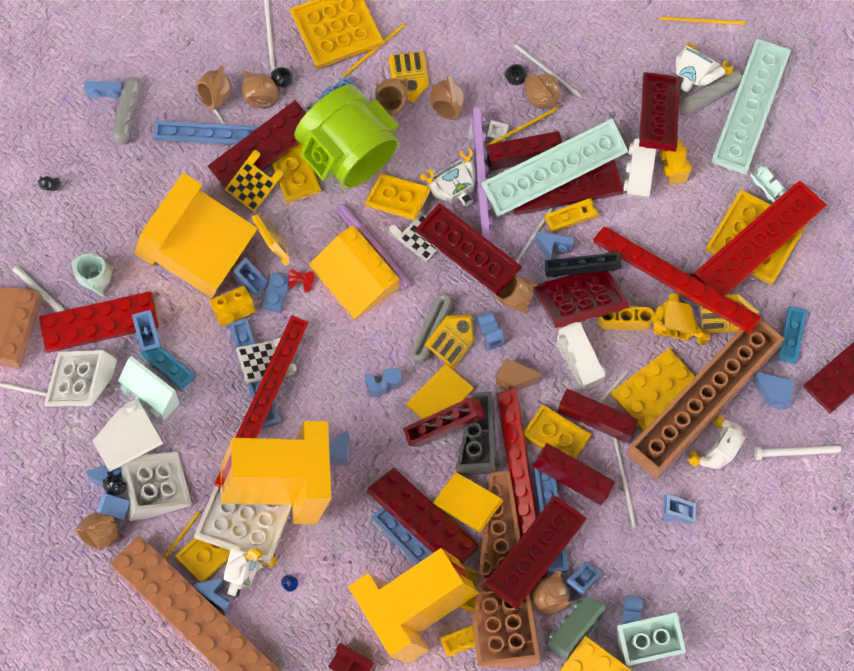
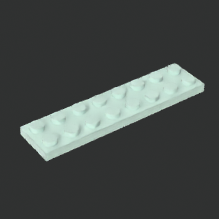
[711,39,791,174]
[481,119,628,217]

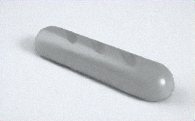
[680,70,743,115]
[112,77,140,145]
[411,294,453,362]

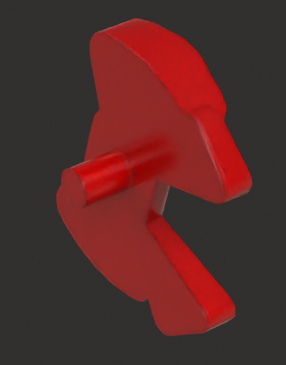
[288,268,314,293]

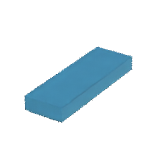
[777,306,807,364]
[140,347,196,391]

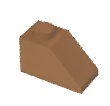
[496,358,541,391]

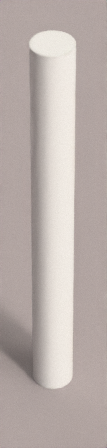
[13,265,65,312]

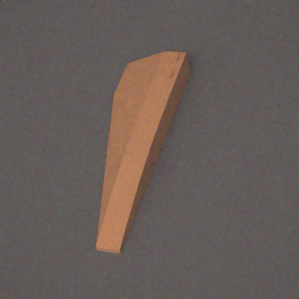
[473,471,540,668]

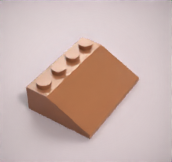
[0,288,42,369]

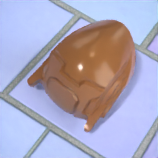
[196,65,232,110]
[242,71,280,109]
[525,74,561,109]
[430,76,464,120]
[375,78,408,116]
[492,275,537,314]
[74,512,124,551]
[530,571,572,615]

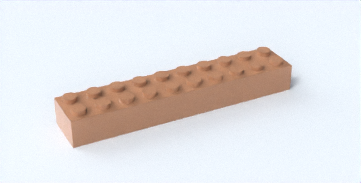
[626,320,784,480]
[110,535,280,671]

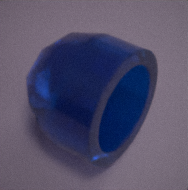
[281,574,298,592]

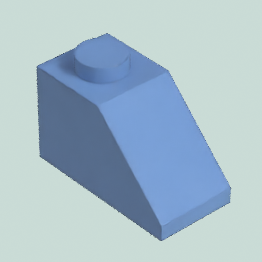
[753,372,795,409]

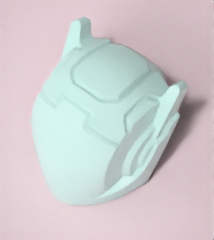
[72,253,114,296]

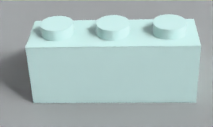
[118,356,180,421]
[617,612,686,666]

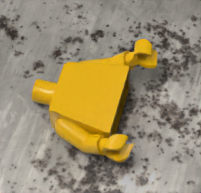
[652,293,711,345]

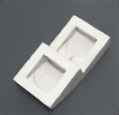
[467,120,508,143]

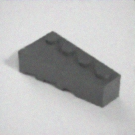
[455,391,497,475]

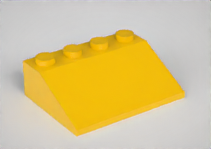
[309,225,400,320]

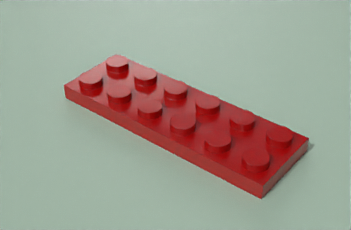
[39,291,159,353]

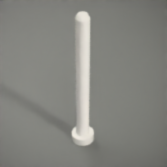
[754,445,842,460]

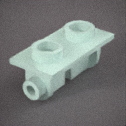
[750,165,786,202]

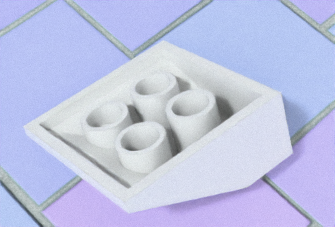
[44,350,117,407]
[93,399,163,472]
[121,452,192,521]

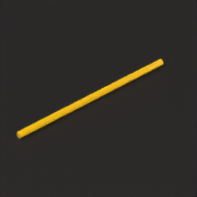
[660,16,746,25]
[341,23,405,78]
[485,107,558,148]
[163,511,201,560]

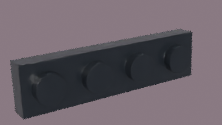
[545,252,622,277]

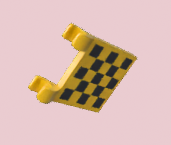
[224,150,284,212]

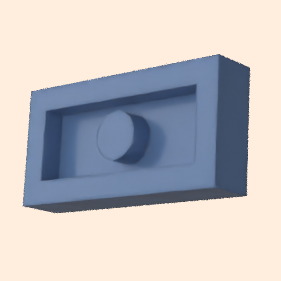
[84,81,122,98]
[262,272,289,313]

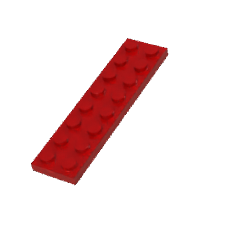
[693,180,827,295]

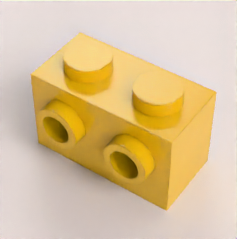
[659,139,691,185]
[209,285,256,327]

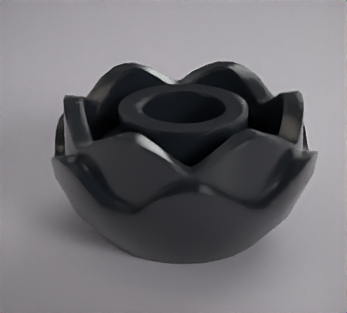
[505,64,528,86]
[271,67,293,88]
[38,176,61,191]
[103,476,127,496]

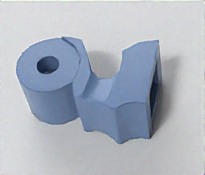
[476,311,504,351]
[364,368,402,398]
[621,595,643,625]

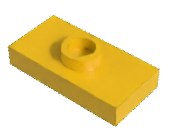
[440,625,475,658]

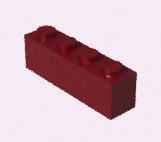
[487,131,562,171]
[558,388,639,444]
[403,398,485,447]
[532,443,615,506]

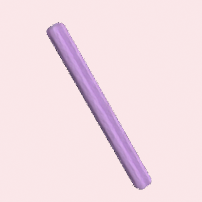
[336,203,411,289]

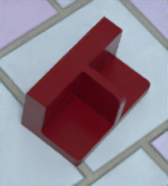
[328,643,375,671]

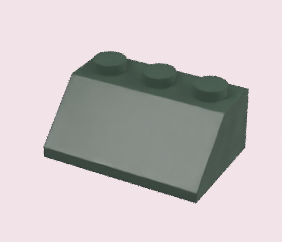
[547,597,607,662]

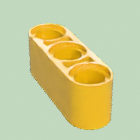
[598,307,654,330]

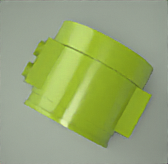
[294,84,399,189]

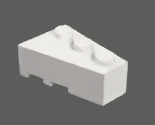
[623,139,656,199]
[556,322,606,392]

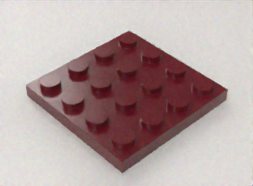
[533,271,629,328]

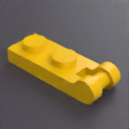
[544,199,599,234]

